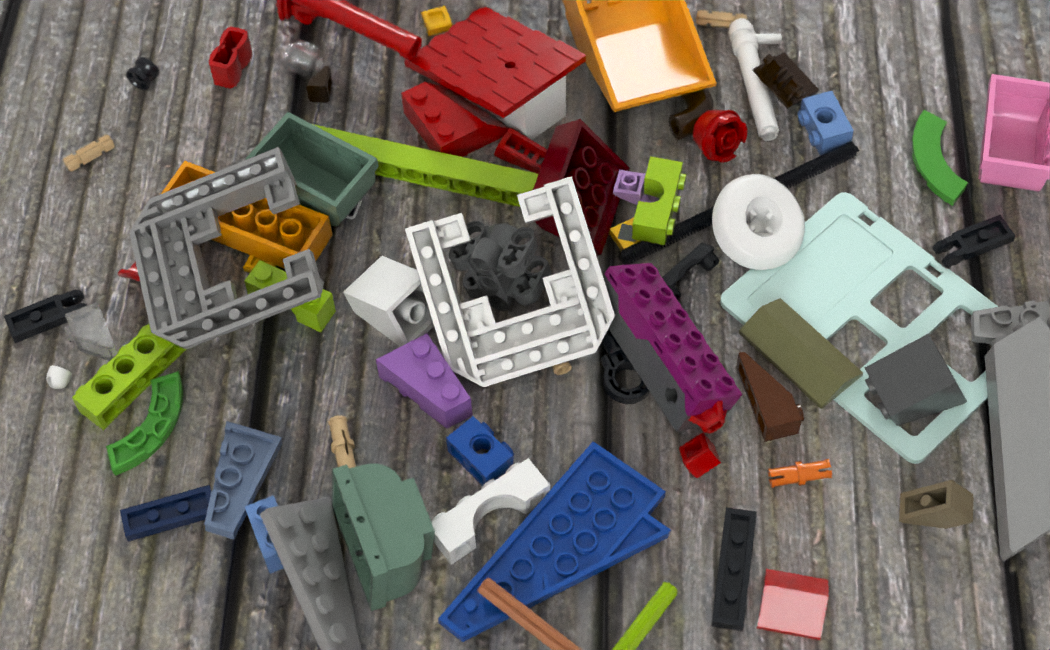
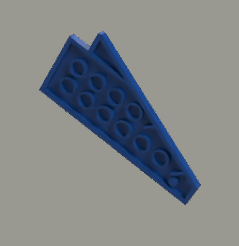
[438,441,671,642]

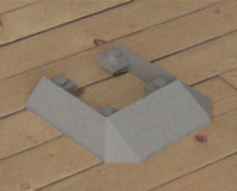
[129,147,324,349]

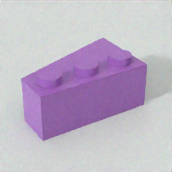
[376,333,473,429]

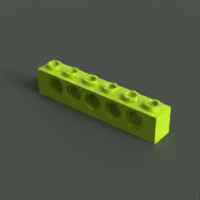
[72,324,187,430]

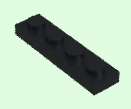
[711,507,757,631]

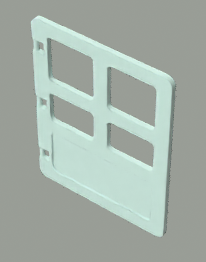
[720,192,998,464]

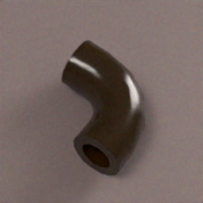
[669,88,713,140]

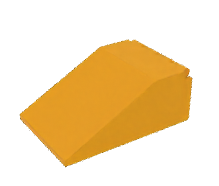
[563,0,716,112]

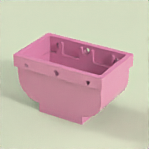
[978,74,1050,192]

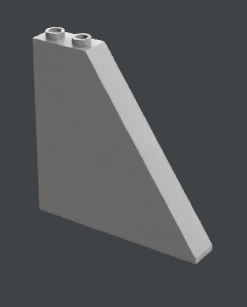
[985,316,1050,562]

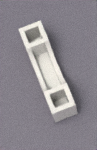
[431,458,550,565]

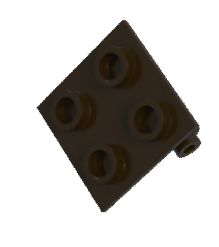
[752,52,819,109]

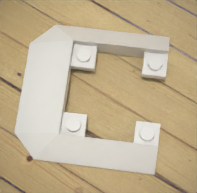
[405,176,615,387]

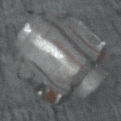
[283,40,324,78]

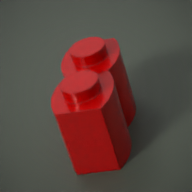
[209,26,252,89]

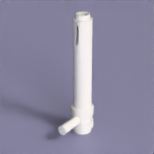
[728,19,782,141]

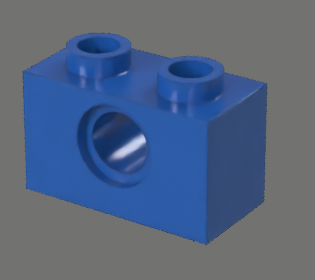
[446,416,514,486]

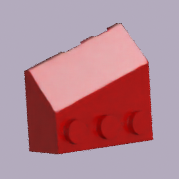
[401,82,509,157]

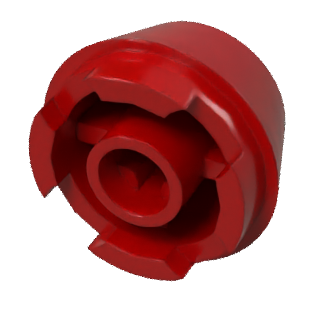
[693,110,748,163]

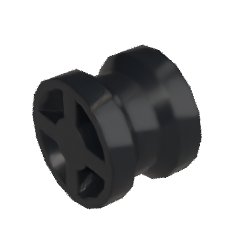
[126,57,160,90]

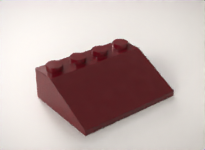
[533,119,630,256]

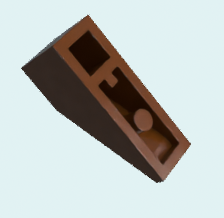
[736,352,804,442]

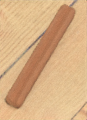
[478,578,582,650]

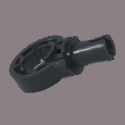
[601,329,650,404]

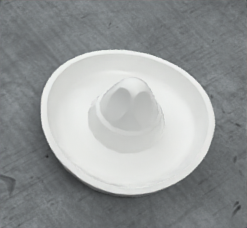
[712,174,805,270]

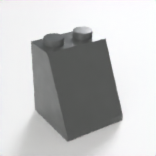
[865,333,967,426]

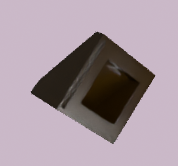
[306,66,333,103]

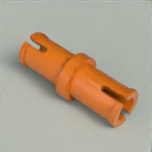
[768,459,832,488]

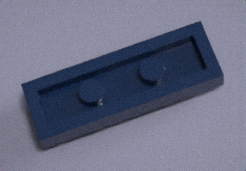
[120,485,212,542]

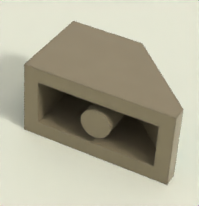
[899,480,974,529]

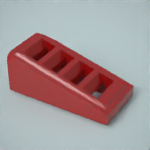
[494,127,548,174]

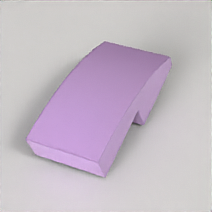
[613,170,659,205]

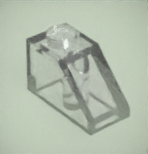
[64,302,118,361]

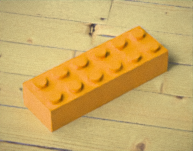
[161,160,333,269]

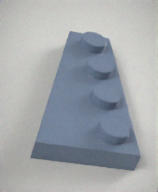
[204,421,282,540]

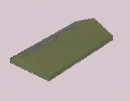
[739,298,863,409]

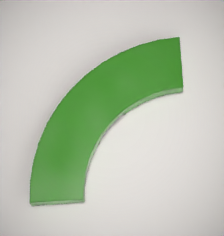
[912,110,968,206]
[106,371,183,476]

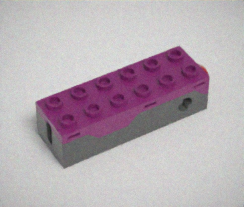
[603,263,743,433]

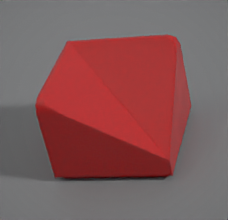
[679,432,721,478]

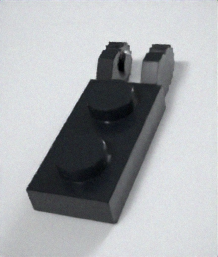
[933,215,1015,267]
[4,289,90,343]

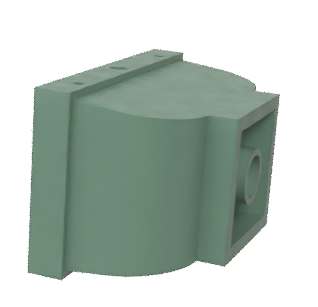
[246,112,379,226]
[332,463,435,611]

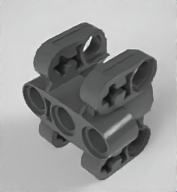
[448,221,551,311]

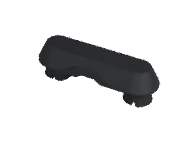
[662,242,719,300]

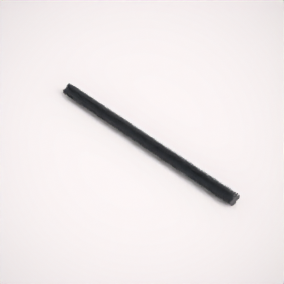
[618,141,859,265]

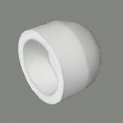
[46,366,72,389]

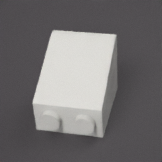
[343,256,434,347]

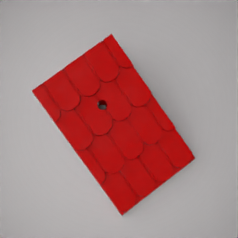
[404,7,586,140]

